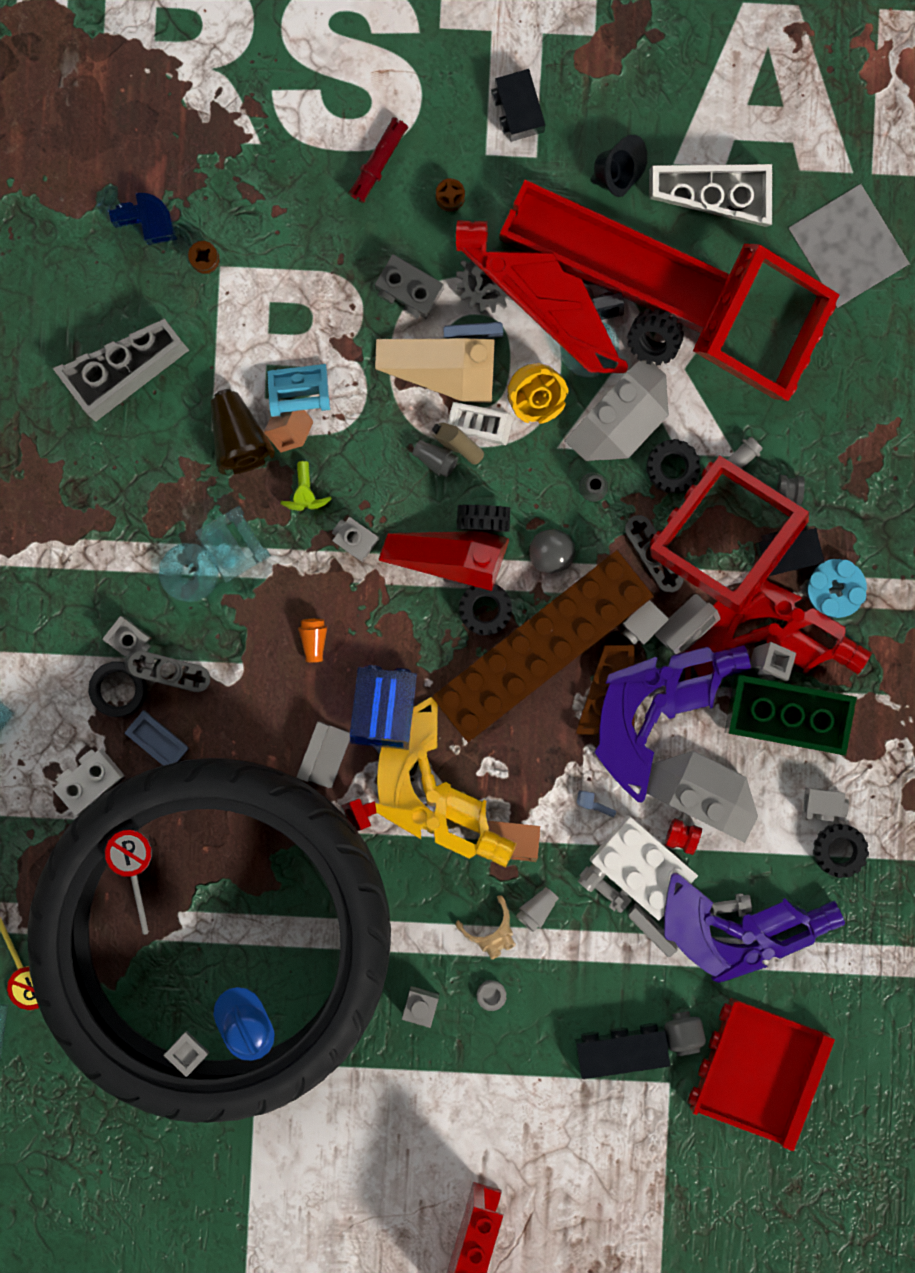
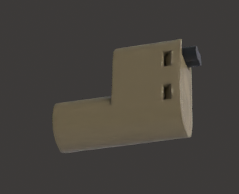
[432,423,484,464]

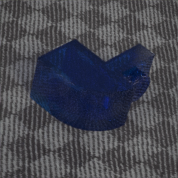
[109,193,177,245]

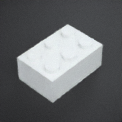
[590,815,698,921]

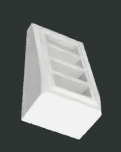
[447,402,513,445]

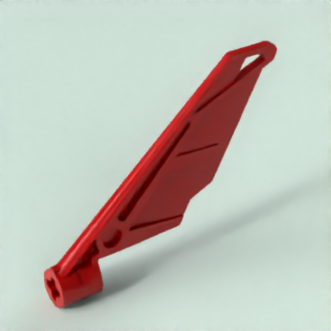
[456,220,628,373]

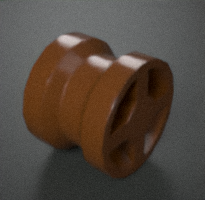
[436,178,465,212]
[188,241,220,274]

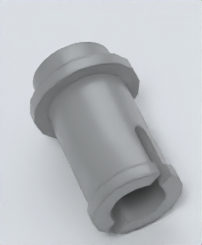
[726,437,763,469]

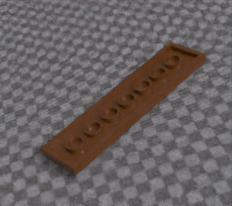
[431,549,654,743]

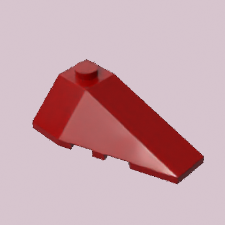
[379,531,509,591]

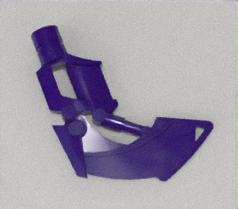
[595,645,751,803]
[664,872,845,983]

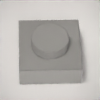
[164,1031,209,1077]

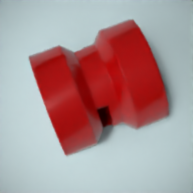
[664,818,703,856]

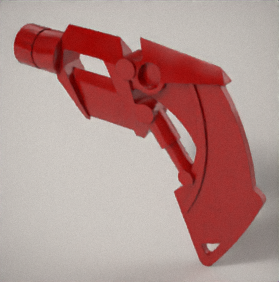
[685,580,872,680]

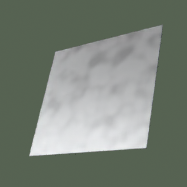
[789,184,910,308]

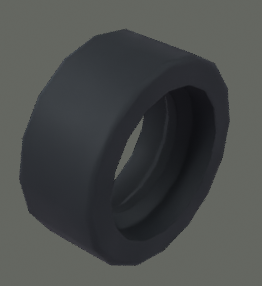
[88,661,147,717]

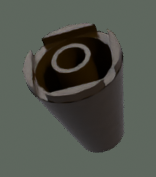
[211,389,275,475]

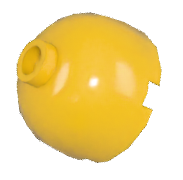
[507,363,568,424]

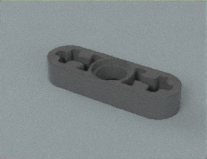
[625,515,683,593]
[125,650,210,692]

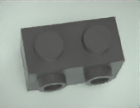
[375,254,444,319]

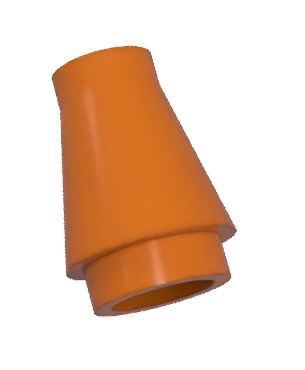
[298,618,327,662]

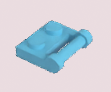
[267,364,331,417]

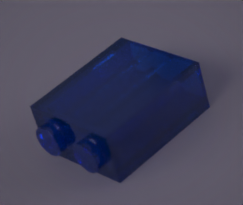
[350,665,417,750]

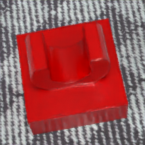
[341,798,377,831]

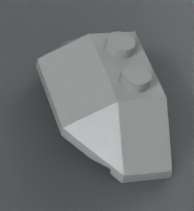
[564,359,669,461]
[639,751,758,843]

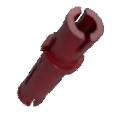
[348,117,409,203]

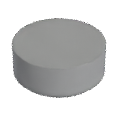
[477,980,506,1011]

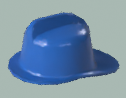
[213,987,275,1061]

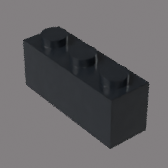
[575,1023,671,1079]

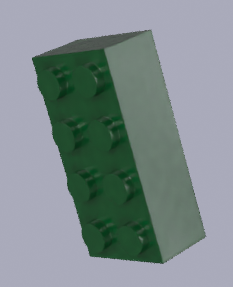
[724,675,857,756]

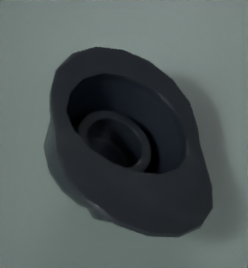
[590,134,648,197]

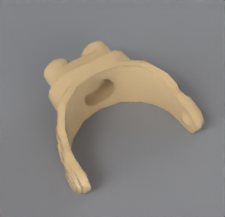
[455,895,516,959]

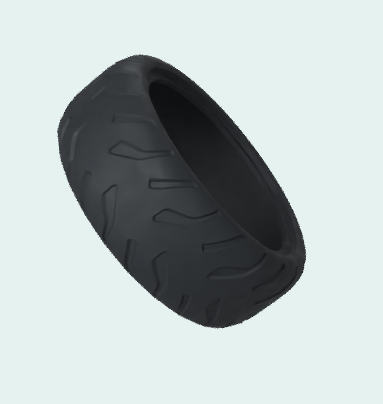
[27,758,391,1123]

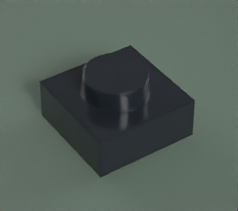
[593,292,624,320]

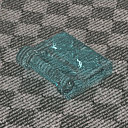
[195,506,271,583]

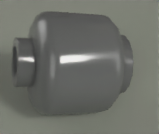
[664,1011,706,1056]

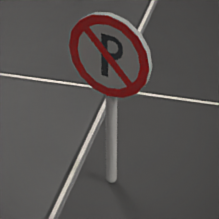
[105,830,152,935]

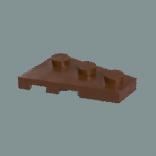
[575,645,635,734]

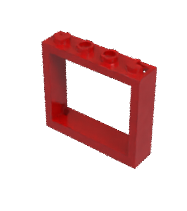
[693,244,840,401]
[650,455,809,615]

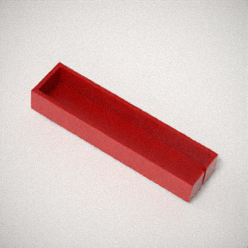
[499,180,729,333]

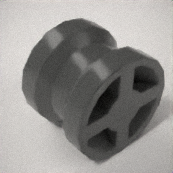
[777,474,805,505]

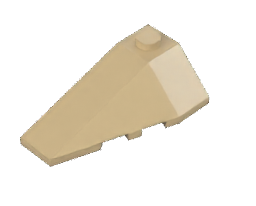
[375,338,494,403]

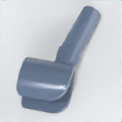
[577,790,616,818]

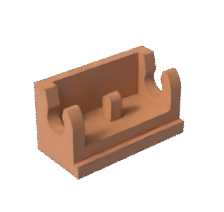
[477,821,541,862]

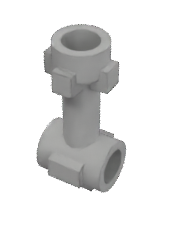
[578,863,632,913]
[710,893,752,917]

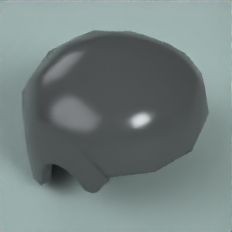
[529,529,576,574]

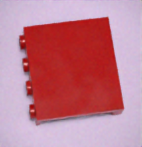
[688,998,835,1152]
[446,1182,504,1273]

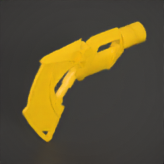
[375,697,517,868]

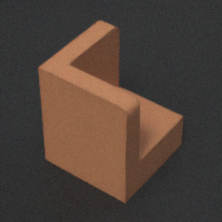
[264,410,313,452]

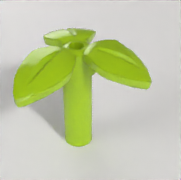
[280,461,332,511]

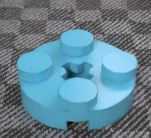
[806,559,867,618]

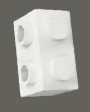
[53,749,125,816]

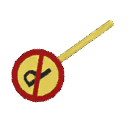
[0,917,39,1010]

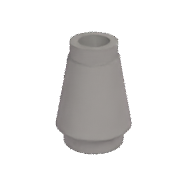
[516,887,559,932]

